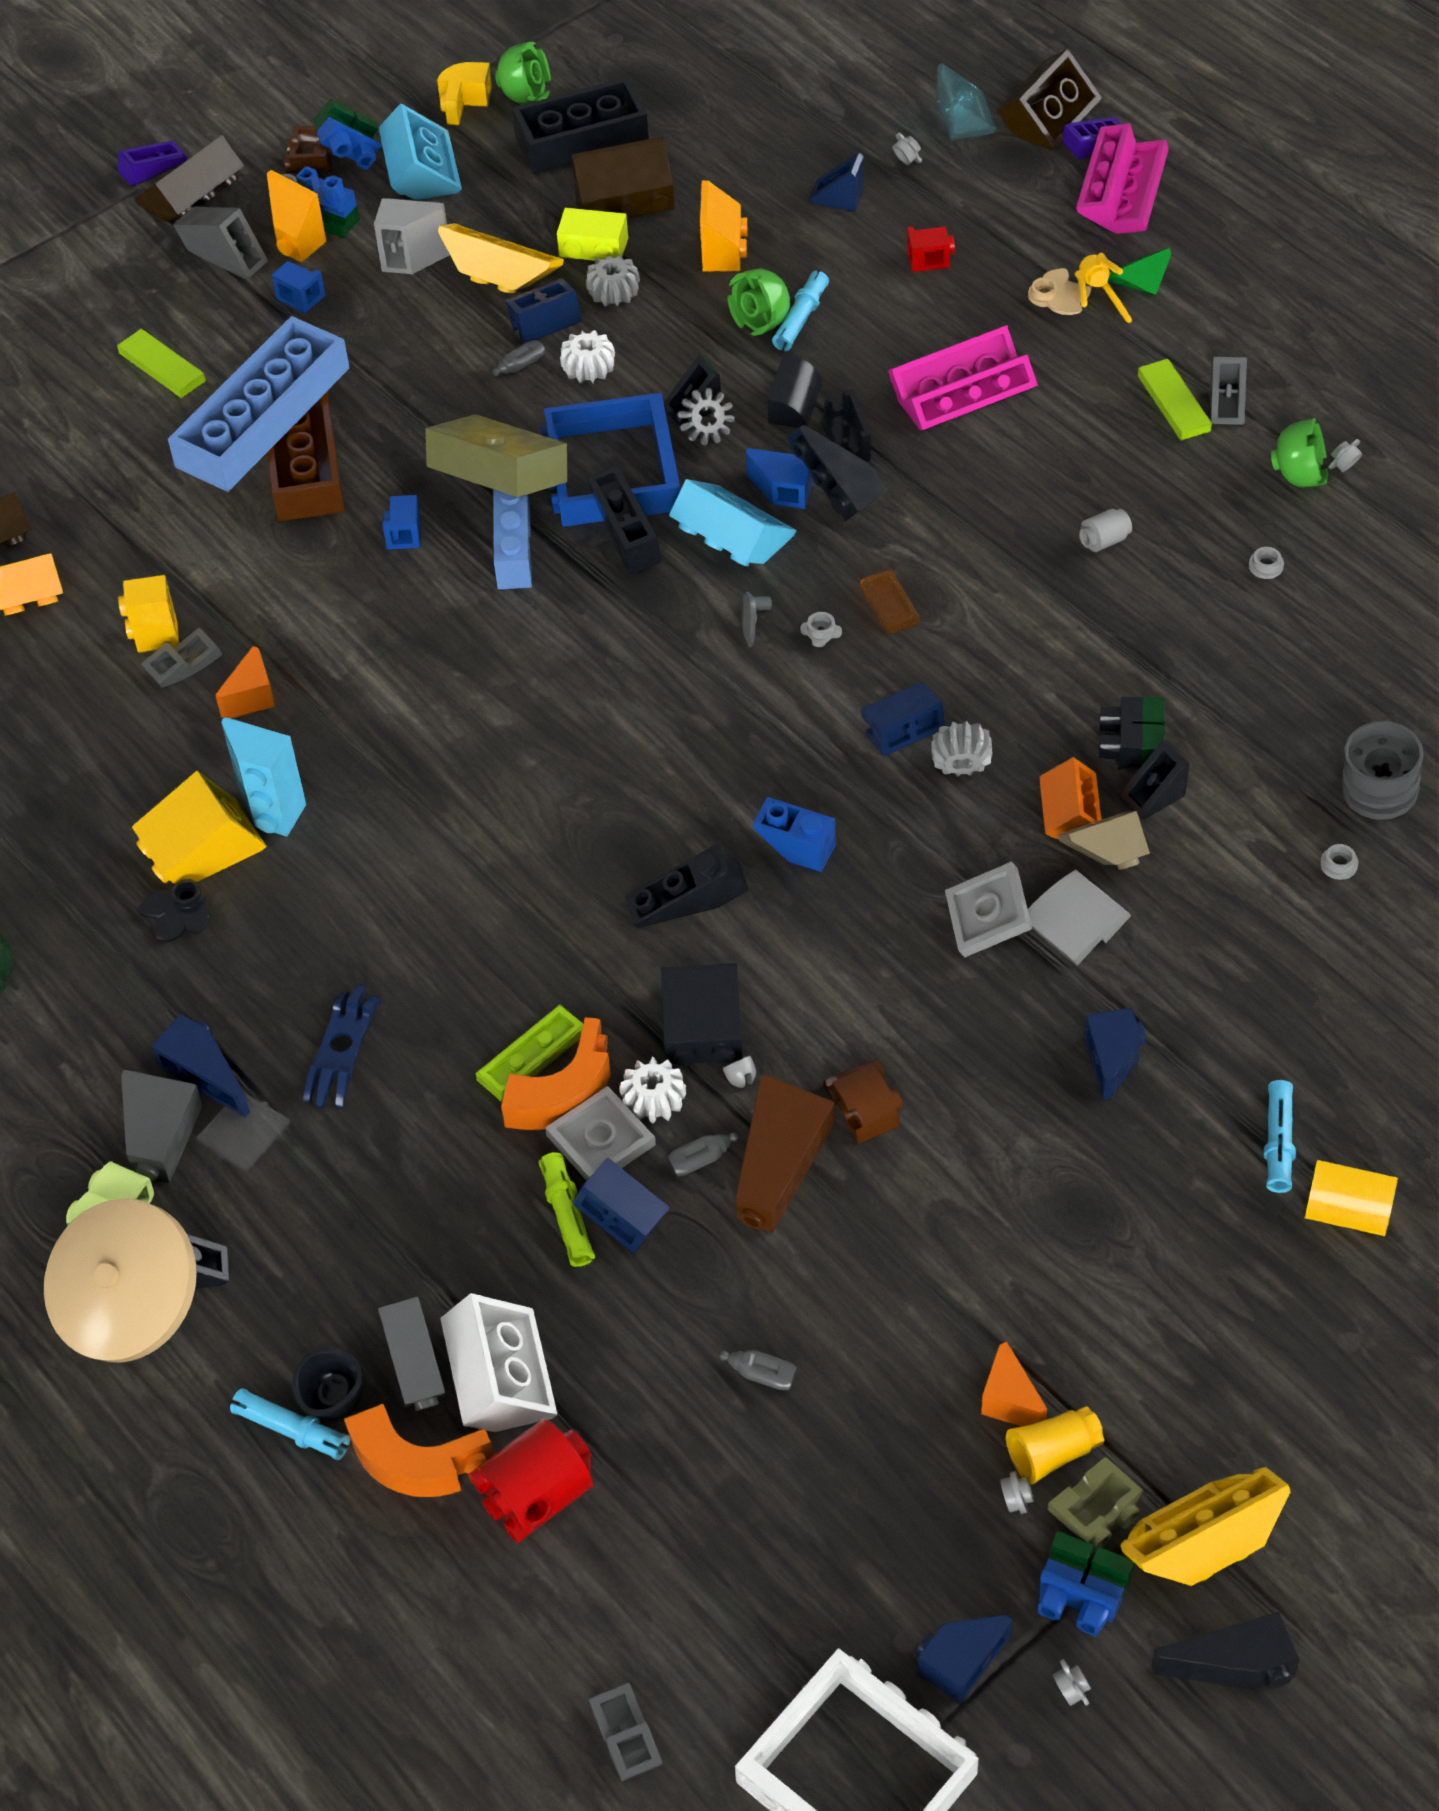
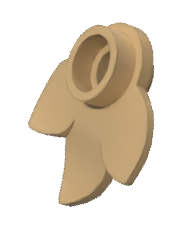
[1028,268,1092,315]

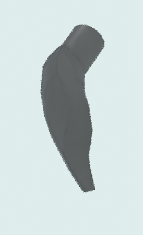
[741,592,772,648]

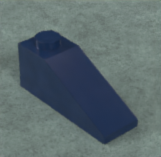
[151,1014,250,1119]

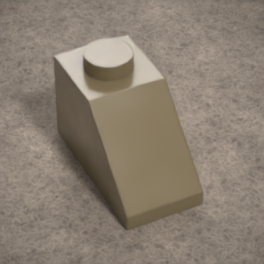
[1057,811,1150,870]

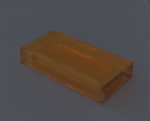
[860,569,920,635]

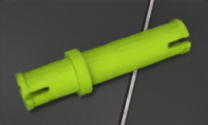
[538,1152,595,1267]

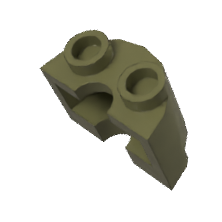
[1048,1456,1143,1553]

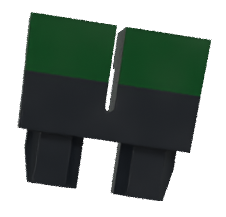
[1099,697,1165,770]

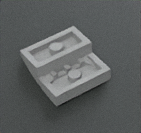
[1028,870,1131,966]

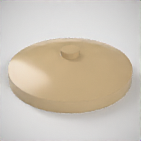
[44,1199,196,1362]

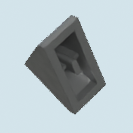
[1209,357,1247,425]

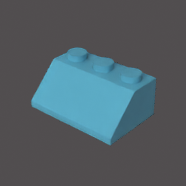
[379,103,462,200]
[669,479,796,566]
[221,717,306,836]

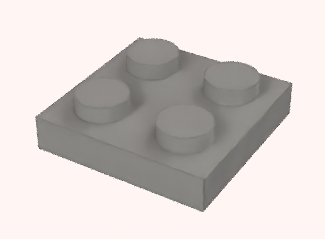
[945,861,1032,957]
[545,1086,656,1181]

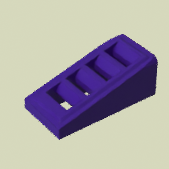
[1063,117,1121,160]
[118,140,187,186]

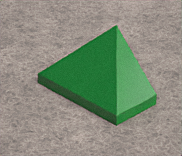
[1108,248,1172,295]

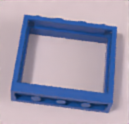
[539,393,680,527]

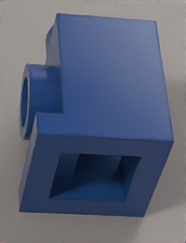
[272,261,325,313]
[382,495,421,550]

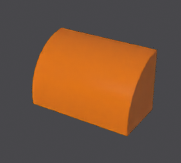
[1039,757,1101,839]

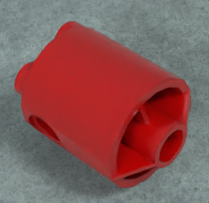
[468,1418,593,1544]

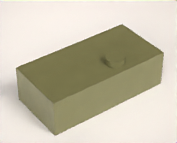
[425,414,567,497]

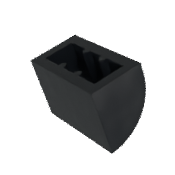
[768,354,822,428]

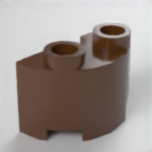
[284,125,332,173]
[823,1059,903,1144]

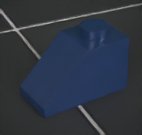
[1084,1008,1146,1100]
[916,1615,1012,1704]

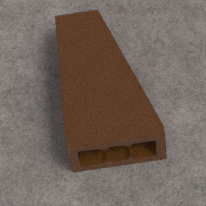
[736,1074,835,1233]

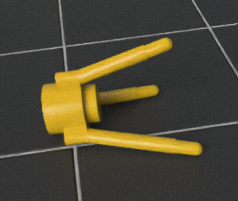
[1075,253,1132,323]

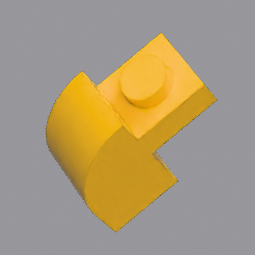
[437,62,492,125]

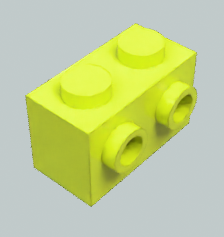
[557,208,628,261]

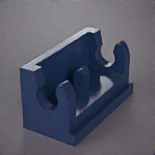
[505,278,581,343]
[861,681,945,756]
[572,1158,670,1253]

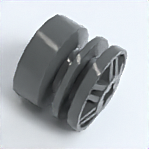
[1342,721,1423,820]

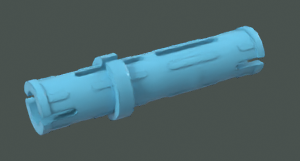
[772,271,829,351]
[1264,1080,1296,1193]
[230,1388,350,1460]

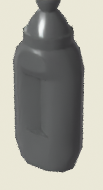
[492,340,546,376]
[666,1132,738,1177]
[719,1350,797,1390]

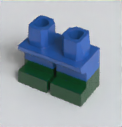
[313,99,382,170]
[297,166,360,238]
[1038,1531,1135,1637]

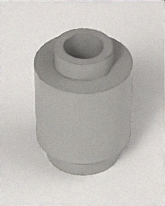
[1079,509,1132,552]

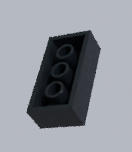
[512,77,649,174]

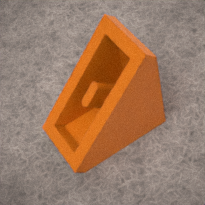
[215,646,275,719]
[981,1342,1047,1426]

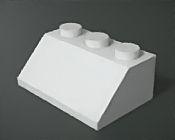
[440,1293,558,1432]

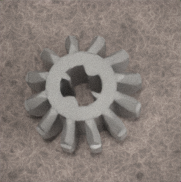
[586,255,640,307]
[678,388,735,445]
[931,721,993,777]

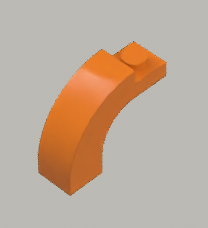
[501,1017,611,1130]
[344,1404,493,1497]

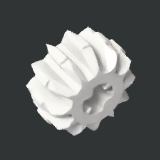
[560,330,615,384]
[619,1056,686,1125]

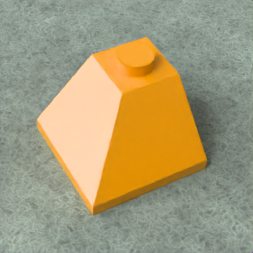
[267,170,326,263]

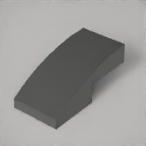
[141,627,223,687]
[588,1682,663,1782]

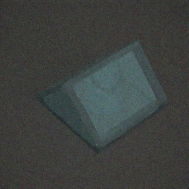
[937,63,997,140]

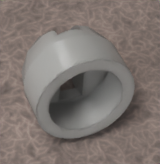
[722,1056,756,1088]

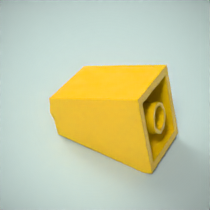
[132,770,267,884]

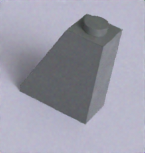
[173,207,268,279]
[121,1070,203,1183]
[378,1296,445,1412]

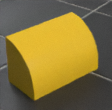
[1305,1160,1398,1236]

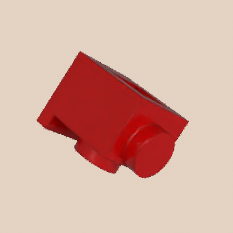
[907,226,955,272]

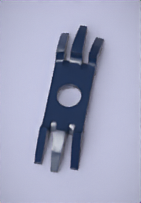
[303,984,382,1109]

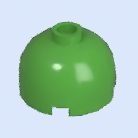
[495,41,551,104]
[728,268,790,336]
[1271,418,1328,488]

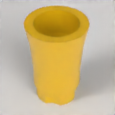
[1006,1406,1104,1485]

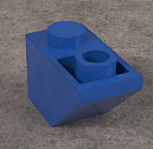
[746,448,813,509]
[753,797,836,873]

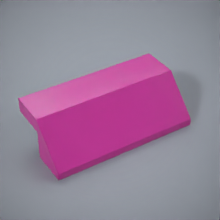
[1076,123,1169,234]
[887,325,1038,431]

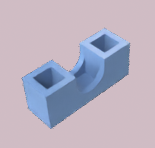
[493,489,532,589]

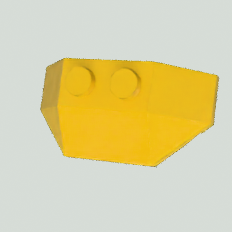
[438,223,564,293]
[1120,1467,1290,1586]

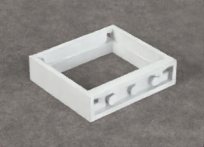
[735,1648,978,1811]

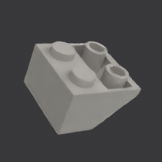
[374,198,450,274]

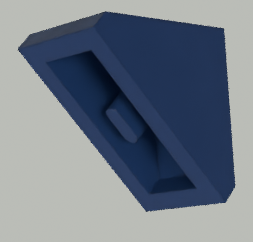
[809,153,863,211]

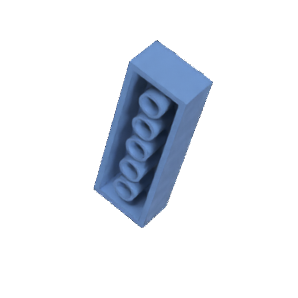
[168,316,349,492]

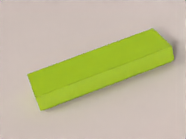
[117,329,206,398]
[1138,359,1212,440]
[476,1004,583,1102]

